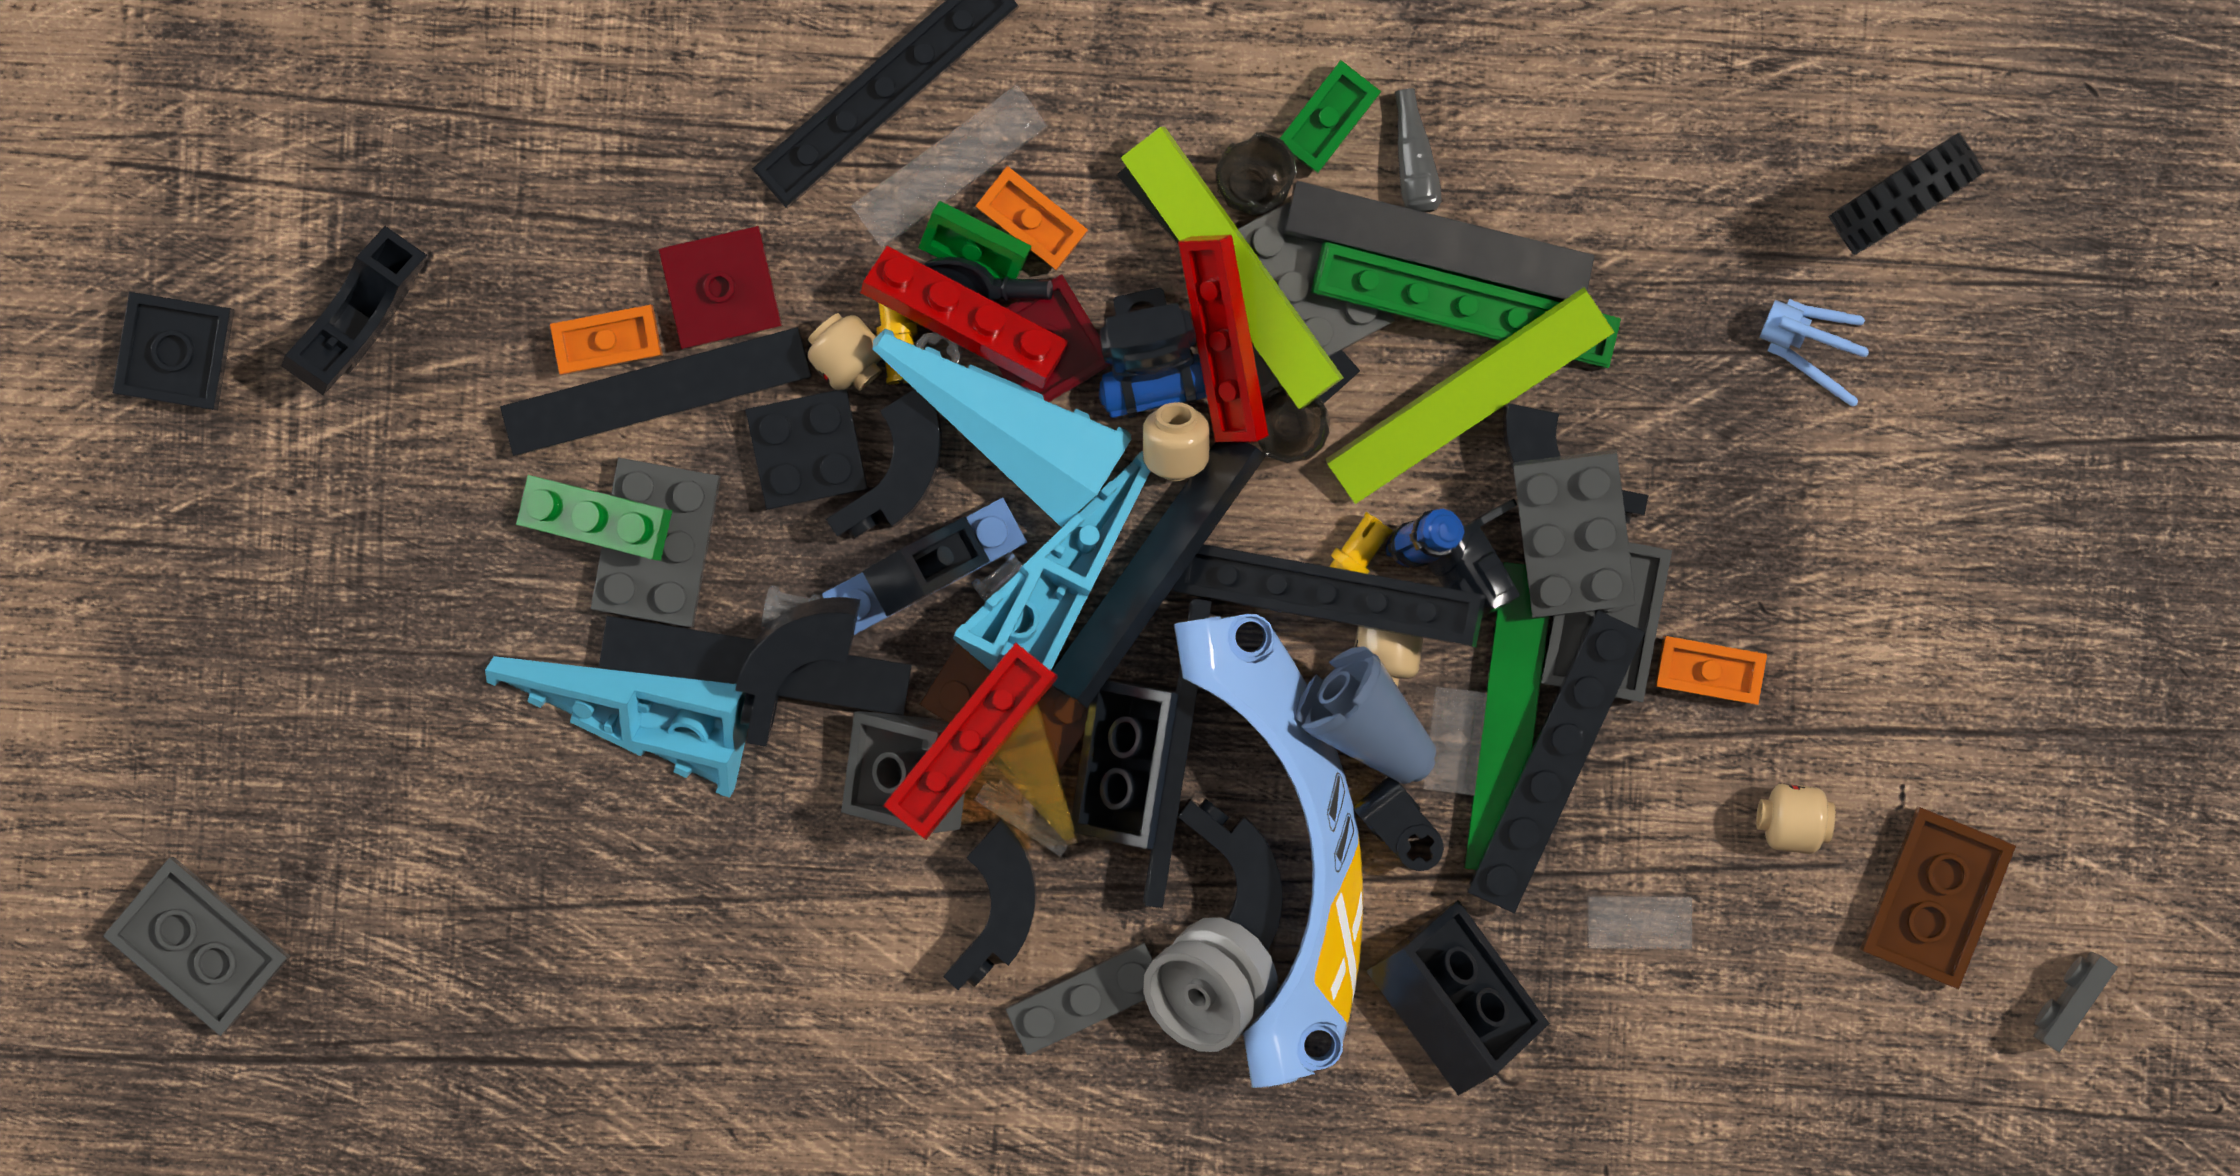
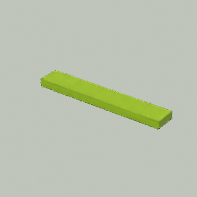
[1121,127,1344,409]
[1325,287,1615,504]

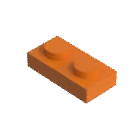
[975,166,1088,271]
[550,304,663,375]
[1654,636,1767,705]

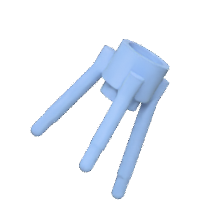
[1759,299,1869,406]

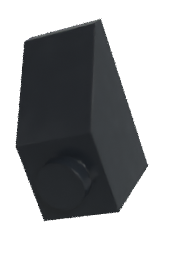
[862,516,990,617]

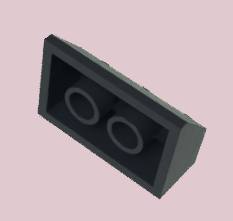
[1069,680,1178,849]
[1366,900,1550,1096]

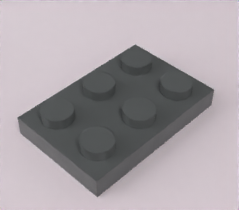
[1238,202,1395,357]
[1513,449,1636,618]
[591,457,721,627]
[1540,542,1672,702]
[103,857,290,1036]

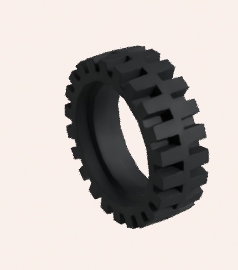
[1829,133,1985,255]

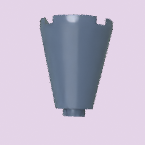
[1295,646,1436,784]

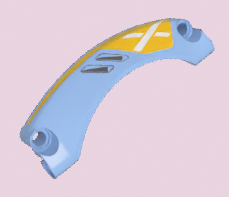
[1174,614,1363,1088]

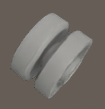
[1143,918,1278,1052]

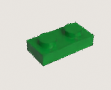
[1277,60,1381,175]
[918,201,1032,279]

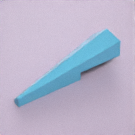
[872,329,1131,527]
[953,451,1151,672]
[485,656,749,798]

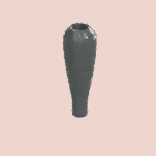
[1395,88,1442,213]

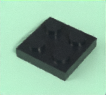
[112,292,235,411]
[745,389,868,510]

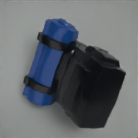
[1099,288,1207,418]
[1385,498,1520,617]

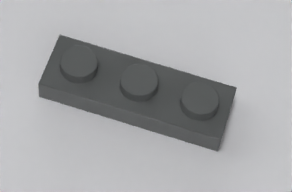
[1005,942,1153,1056]

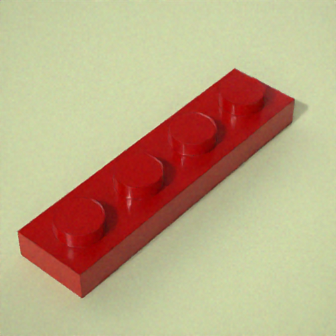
[1178,234,1269,442]
[860,246,1069,389]
[883,642,1058,840]

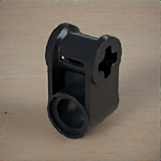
[1353,777,1444,871]

